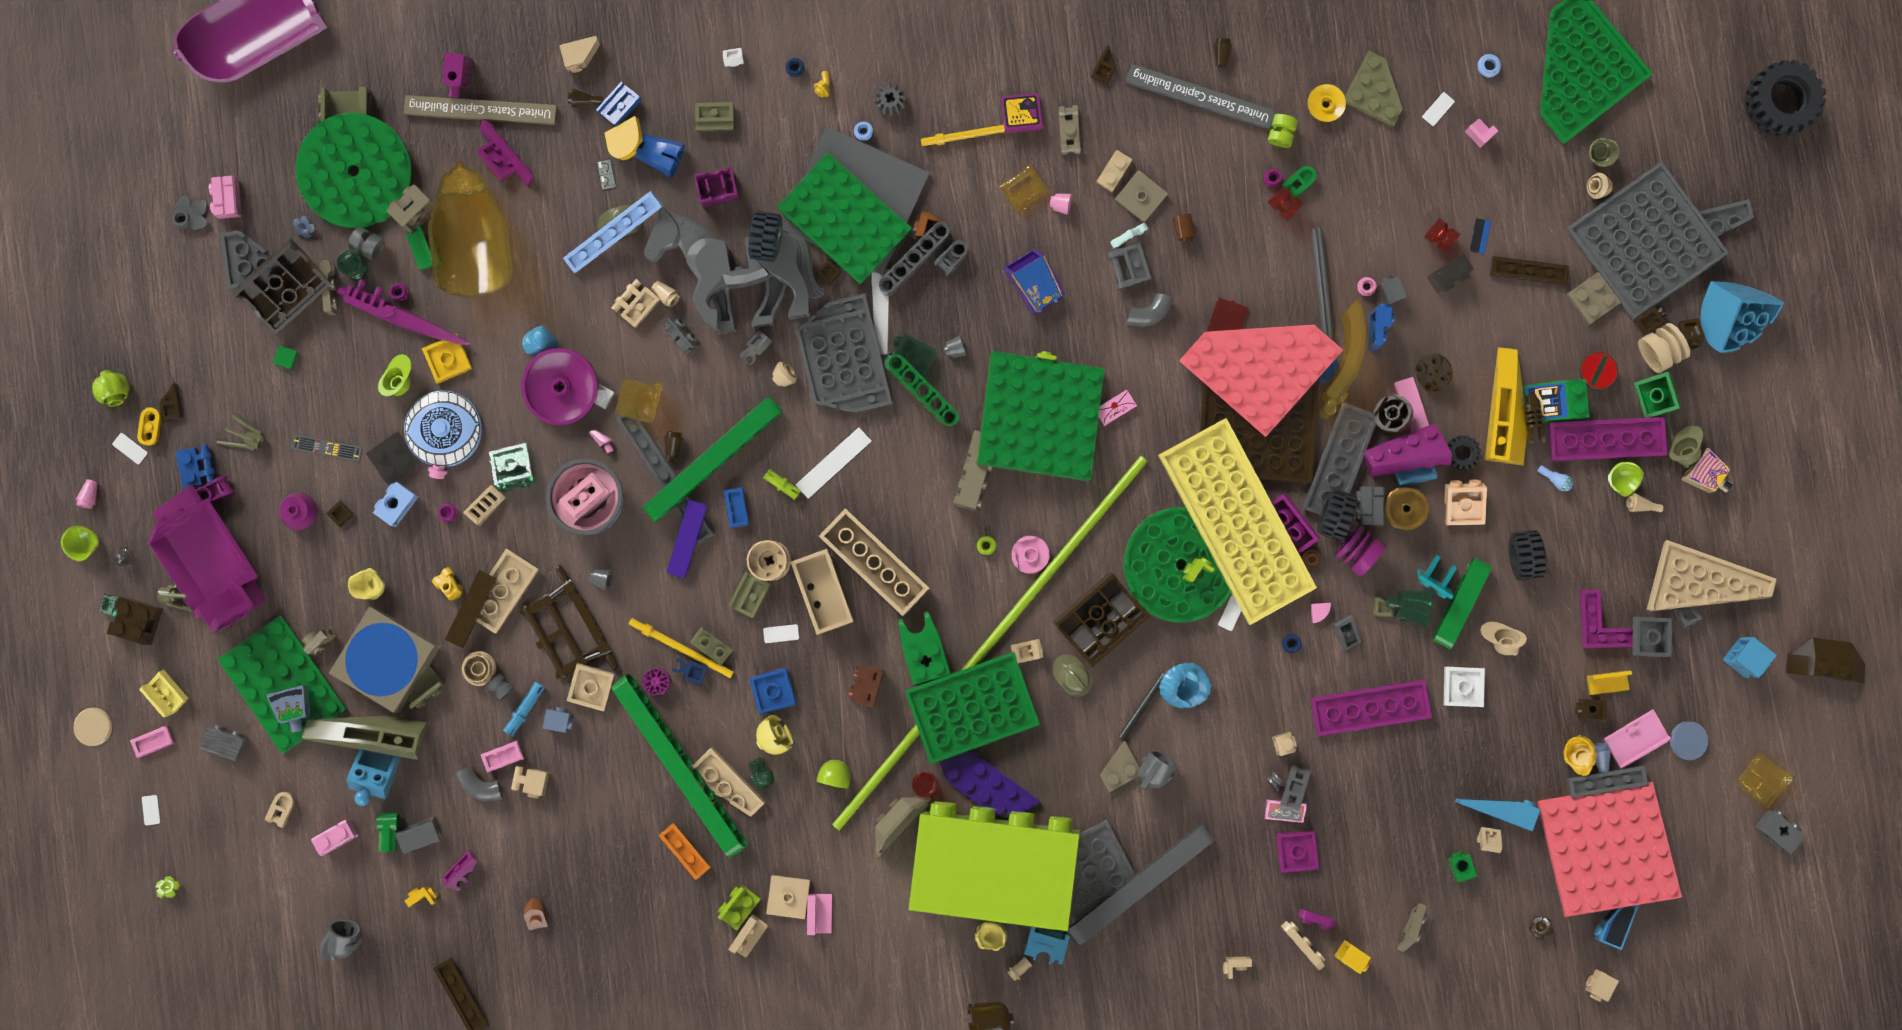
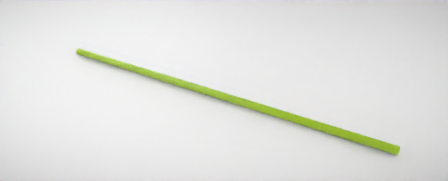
[832,456,1148,831]

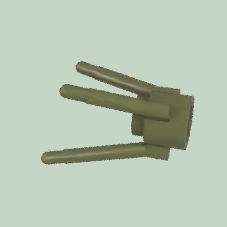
[216,415,264,451]
[157,585,192,612]

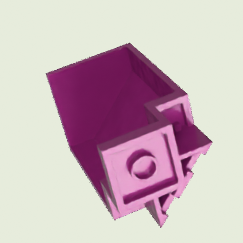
[147,485,267,634]

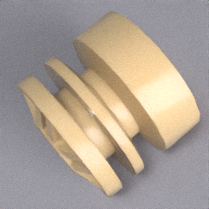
[1638,323,1690,374]
[746,540,792,581]

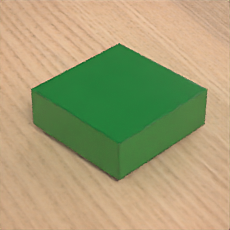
[273,346,299,370]

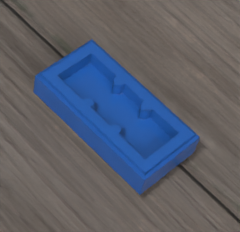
[724,487,750,528]

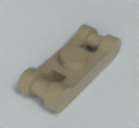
[1058,105,1080,155]

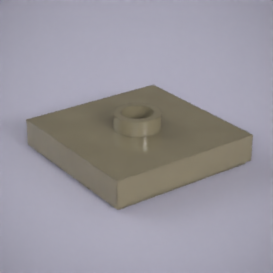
[1115,170,1168,223]

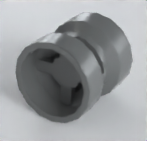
[487,674,514,701]

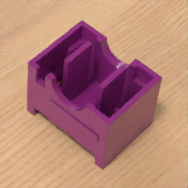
[694,166,740,208]

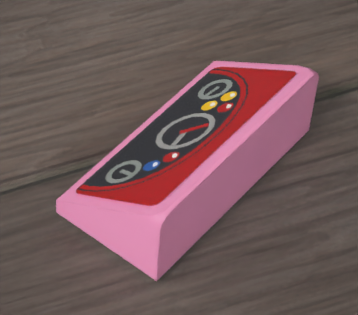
[1265,799,1307,823]

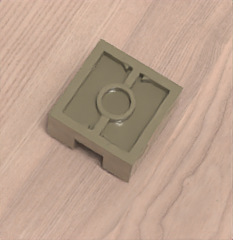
[387,184,439,233]

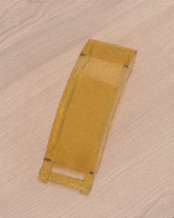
[1319,299,1366,419]

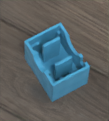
[1723,637,1777,678]
[1024,926,1070,965]

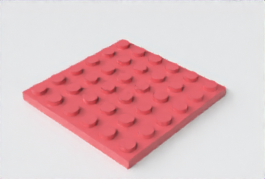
[1537,782,1682,917]

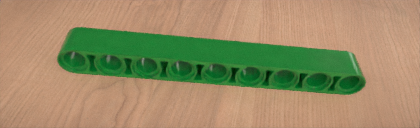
[642,396,783,523]

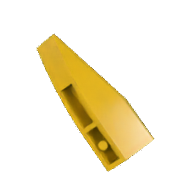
[1485,347,1527,466]

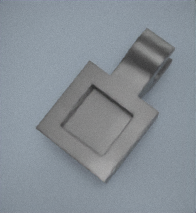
[740,330,772,365]

